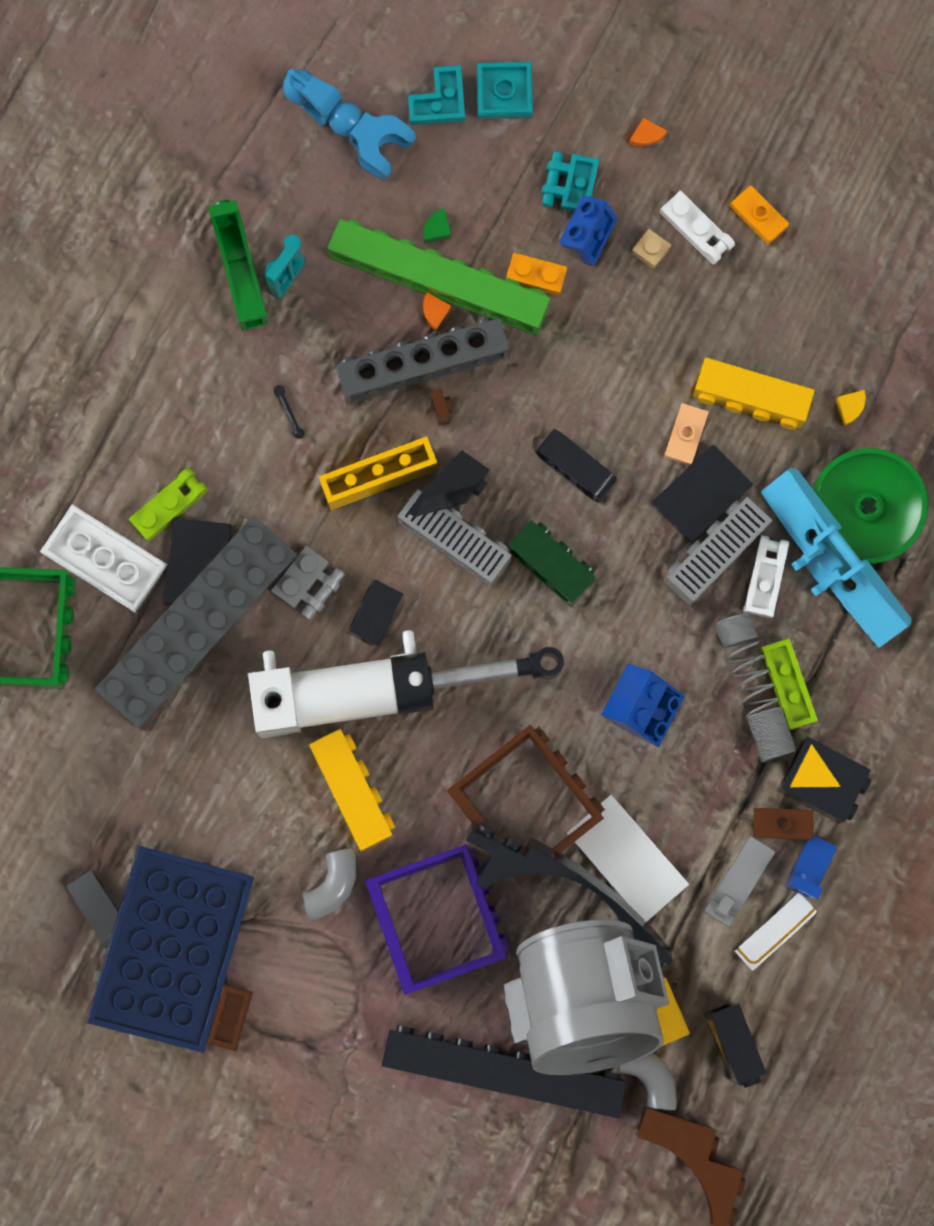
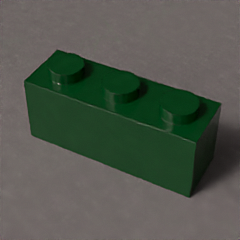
[508,520,596,607]

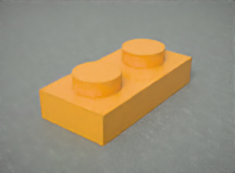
[506,253,567,296]

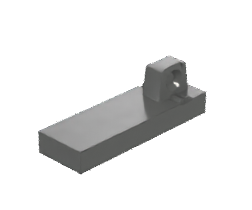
[66,870,119,951]

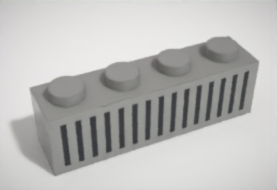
[397,489,512,588]
[665,497,773,606]

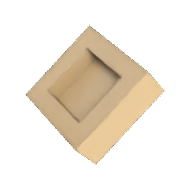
[631,229,671,270]

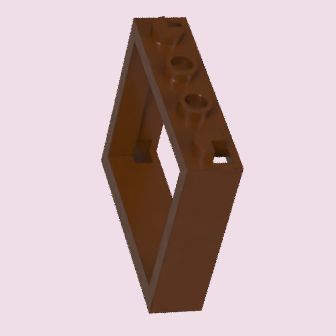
[447,725,605,885]

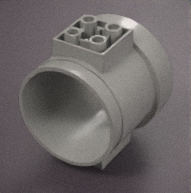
[504,920,669,1075]

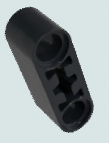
[535,429,617,503]

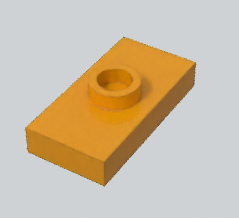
[730,185,789,245]

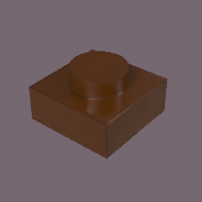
[431,389,453,426]

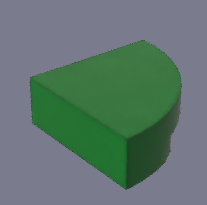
[423,208,451,244]

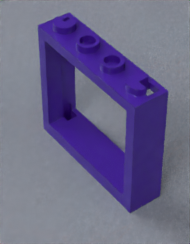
[365,845,510,995]

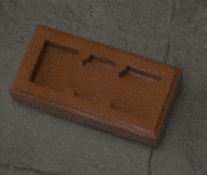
[753,808,814,840]
[207,984,253,1051]

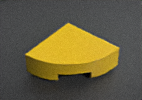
[836,390,866,426]

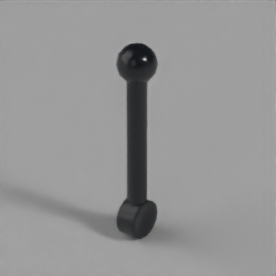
[274,385,305,439]

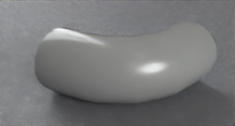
[303,848,357,921]
[618,1053,677,1110]

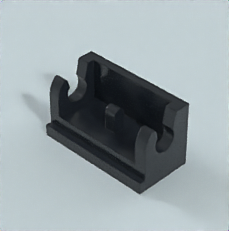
[346,579,403,646]

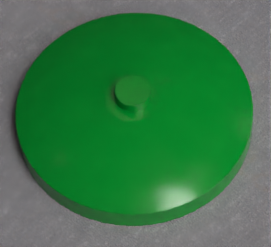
[813,448,928,564]

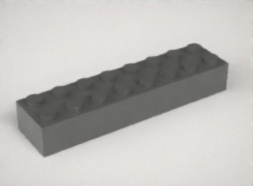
[94,515,297,730]

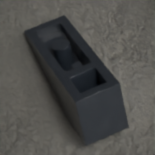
[410,450,490,517]

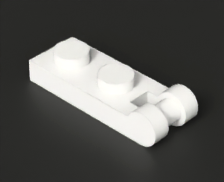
[660,190,735,264]
[743,535,789,619]

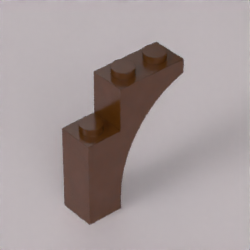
[635,1106,746,1226]

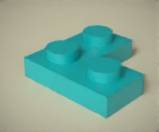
[408,65,465,126]

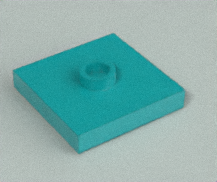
[477,62,533,119]

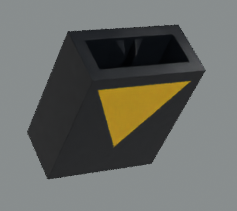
[777,737,871,824]
[704,1002,767,1088]

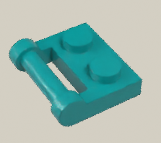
[265,235,305,300]

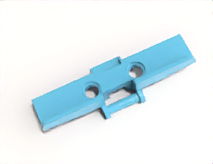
[761,468,912,648]

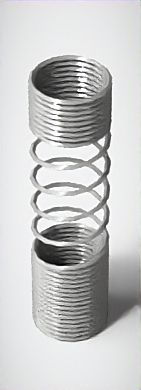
[715,613,797,762]

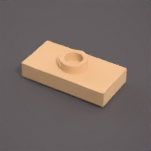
[664,403,709,466]

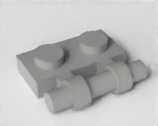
[271,546,345,620]

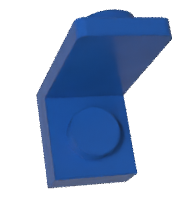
[785,835,837,900]

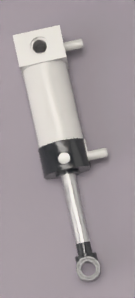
[248,630,564,738]

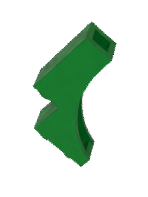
[208,200,269,331]

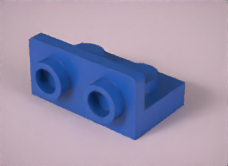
[560,196,618,266]

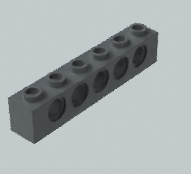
[336,317,509,404]

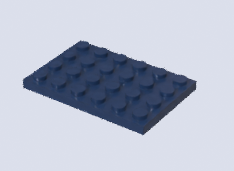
[86,845,254,1053]

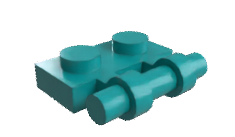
[541,152,599,212]

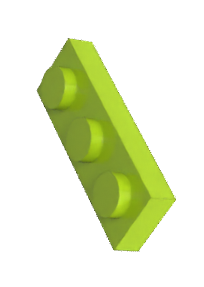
[760,638,818,730]

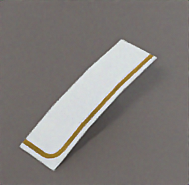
[735,893,817,971]

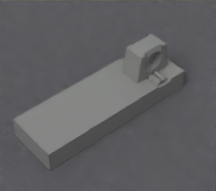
[703,836,775,927]

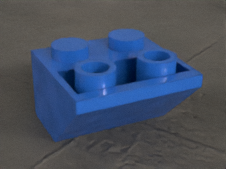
[601,664,685,747]

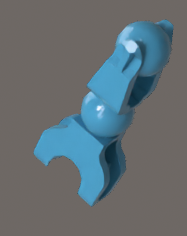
[283,69,416,180]

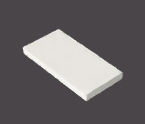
[40,504,168,614]
[566,795,689,922]

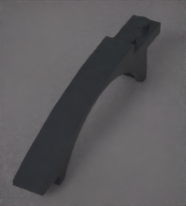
[466,821,673,965]

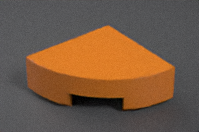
[629,118,667,147]
[423,292,451,332]

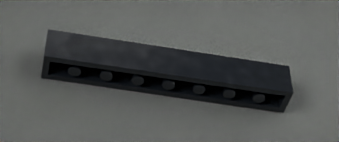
[382,1025,626,1118]

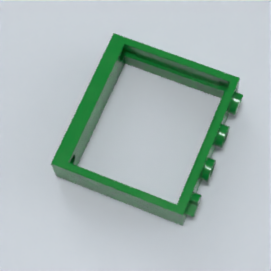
[0,567,76,689]

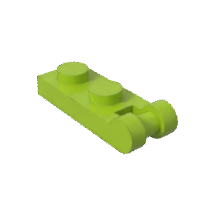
[129,468,209,542]

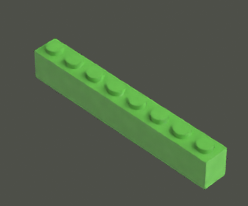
[327,219,551,336]

